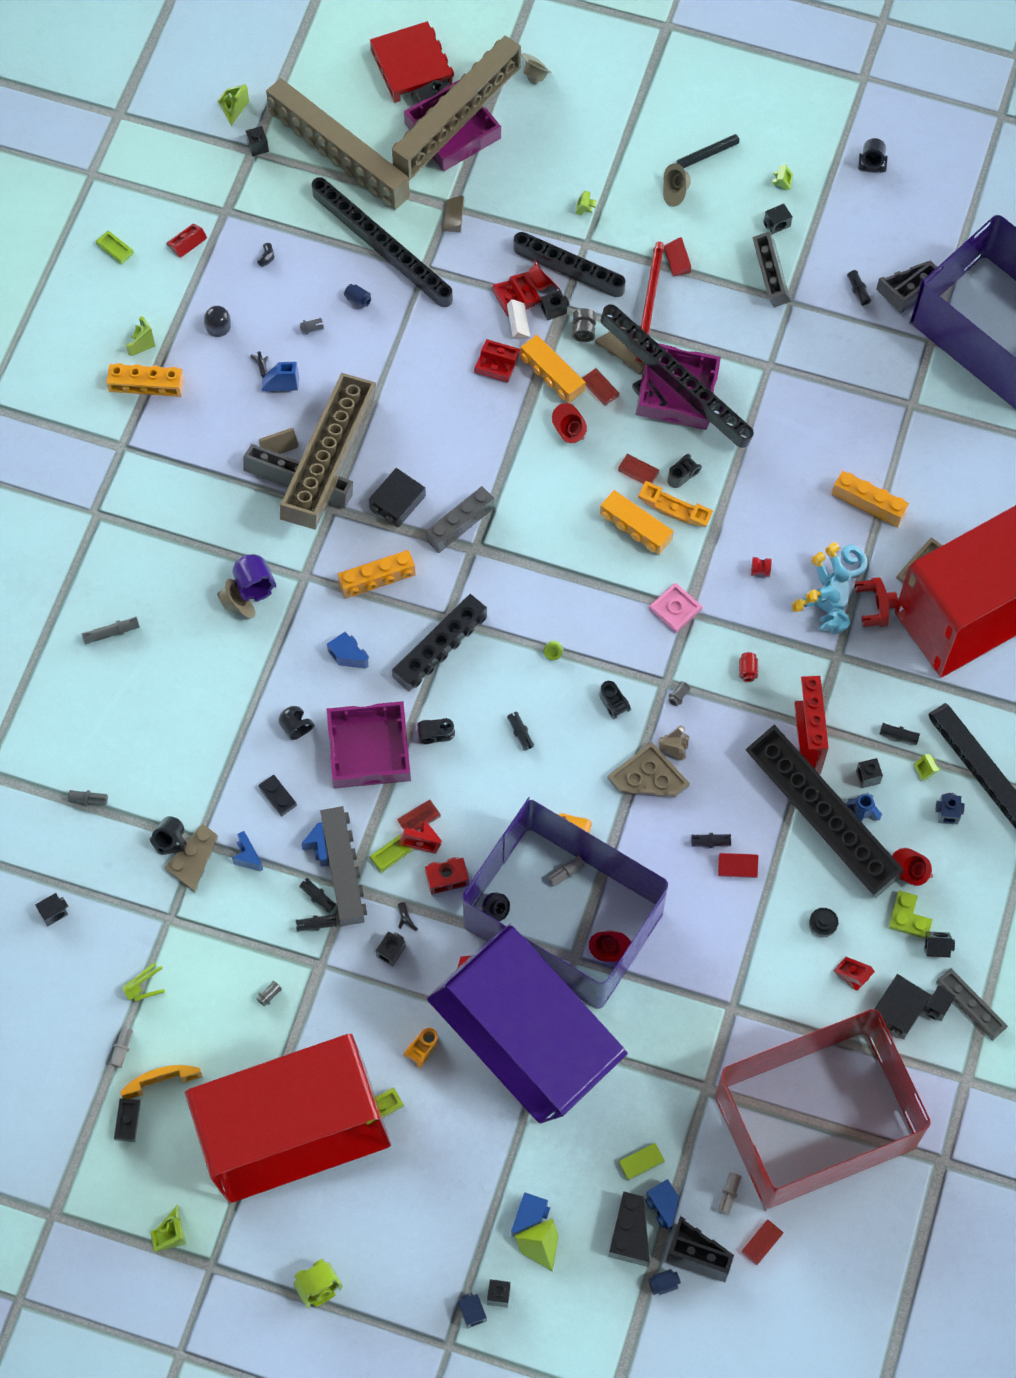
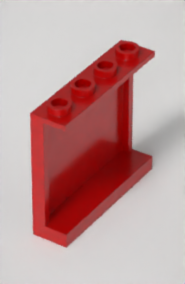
[370,21,454,103]
[794,676,829,774]

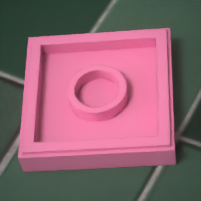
[649,582,703,633]

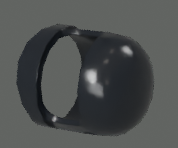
[204,306,231,337]
[278,706,315,740]

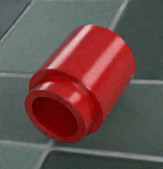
[739,652,758,682]

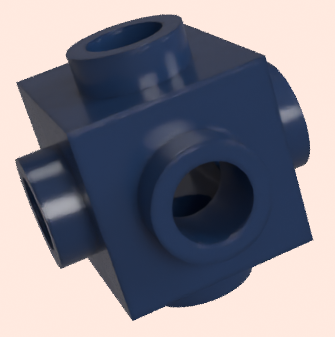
[935,793,965,825]

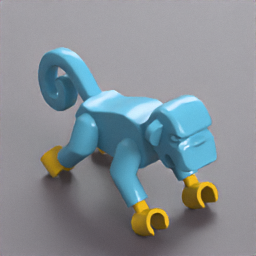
[792,542,868,634]

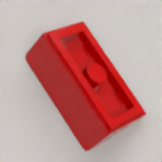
[166,223,207,258]
[664,237,691,277]
[718,853,759,878]

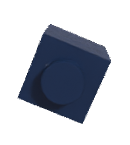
[458,1293,487,1329]

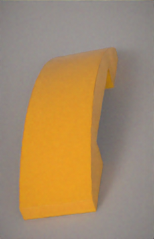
[638,481,713,527]
[120,1065,203,1099]

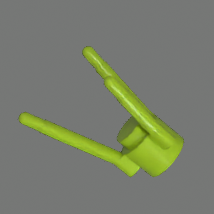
[122,963,165,1002]

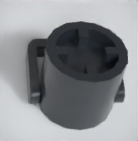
[858,138,888,173]
[150,816,187,855]

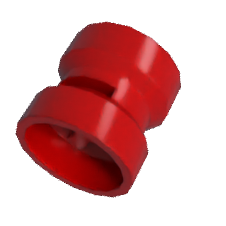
[751,557,772,577]

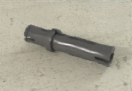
[81,617,140,645]

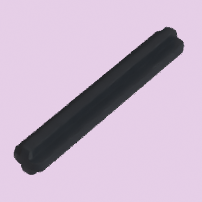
[676,134,740,168]

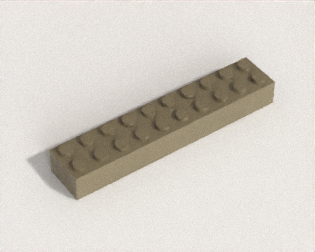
[392,35,521,181]
[266,78,410,210]
[280,372,376,530]

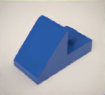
[301,822,328,867]
[232,831,263,871]

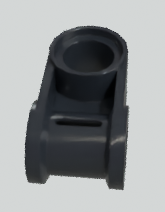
[411,80,444,104]
[667,454,702,488]
[599,681,631,720]
[417,718,455,744]

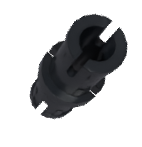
[847,270,871,306]
[507,712,534,751]
[879,723,920,745]
[691,832,731,848]
[299,878,336,913]
[296,914,337,932]

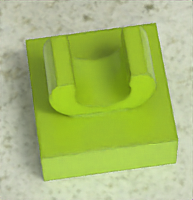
[772,165,793,190]
[575,190,597,216]
[913,754,940,781]

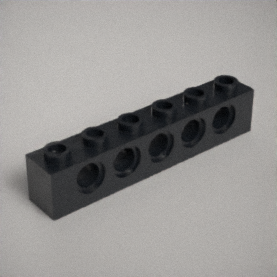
[392,593,487,691]

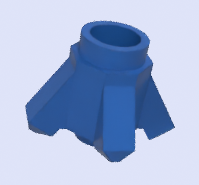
[846,793,882,822]

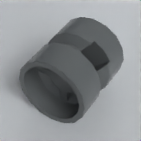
[572,308,596,342]

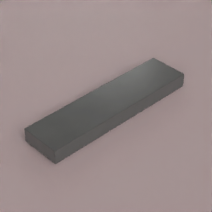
[936,968,1008,1041]

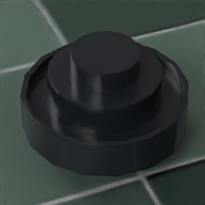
[482,892,510,922]
[809,908,839,937]

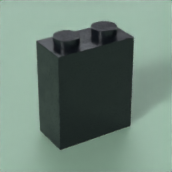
[369,468,426,527]
[874,974,932,1039]

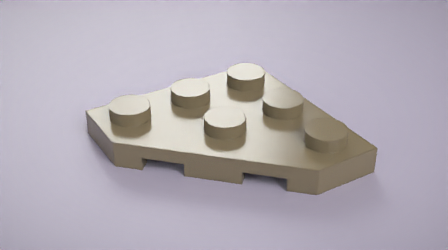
[607,742,690,798]

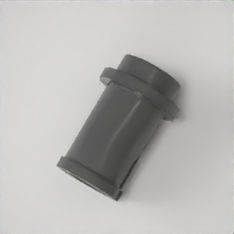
[300,318,324,335]
[668,681,691,706]
[256,981,282,1007]

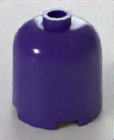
[232,554,276,602]

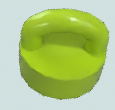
[543,641,564,660]

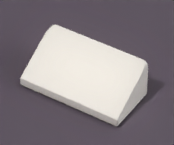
[507,300,530,338]

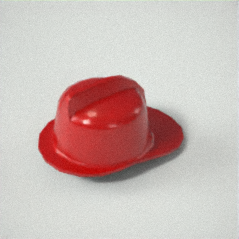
[525,259,562,292]
[552,403,587,443]
[892,848,933,886]
[589,930,632,962]

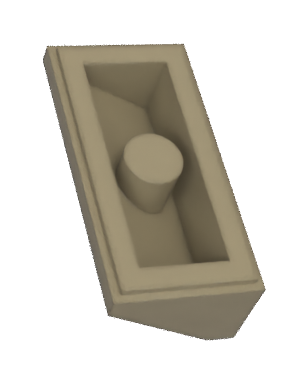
[443,196,464,232]
[259,428,298,454]

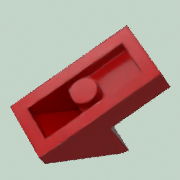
[398,821,442,854]
[833,957,875,991]

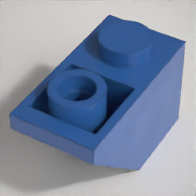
[261,362,300,392]
[327,631,369,669]
[645,1179,679,1231]

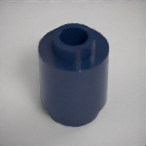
[344,284,371,308]
[648,1269,681,1296]

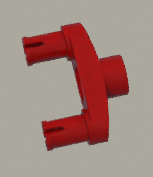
[854,577,898,628]

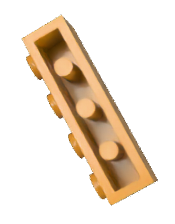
[520,335,586,403]
[106,363,184,397]
[832,470,909,528]
[600,490,674,555]
[337,550,416,599]

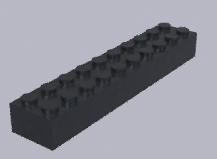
[745,724,906,898]

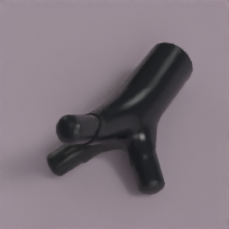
[250,351,269,377]
[398,902,418,931]

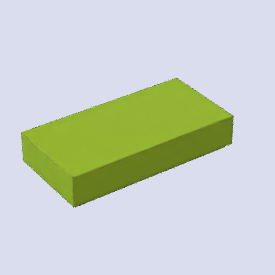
[96,230,134,265]
[369,834,413,873]
[619,1143,665,1181]

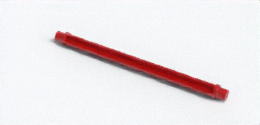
[636,241,664,362]

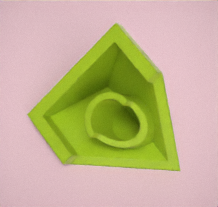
[217,84,249,126]
[126,316,156,356]
[150,1205,186,1252]
[514,1218,559,1272]

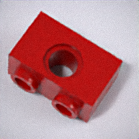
[425,857,469,895]

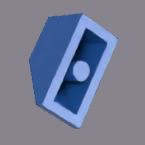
[511,1192,551,1237]

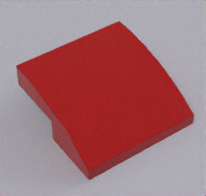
[491,272,540,317]
[474,339,521,383]

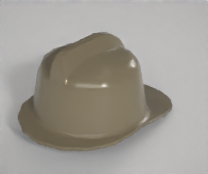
[521,53,552,84]
[663,163,691,207]
[217,579,255,618]

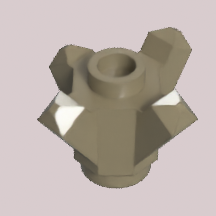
[659,725,690,760]

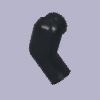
[257,243,274,267]

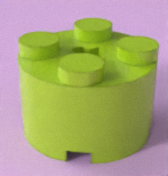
[293,1259,343,1308]

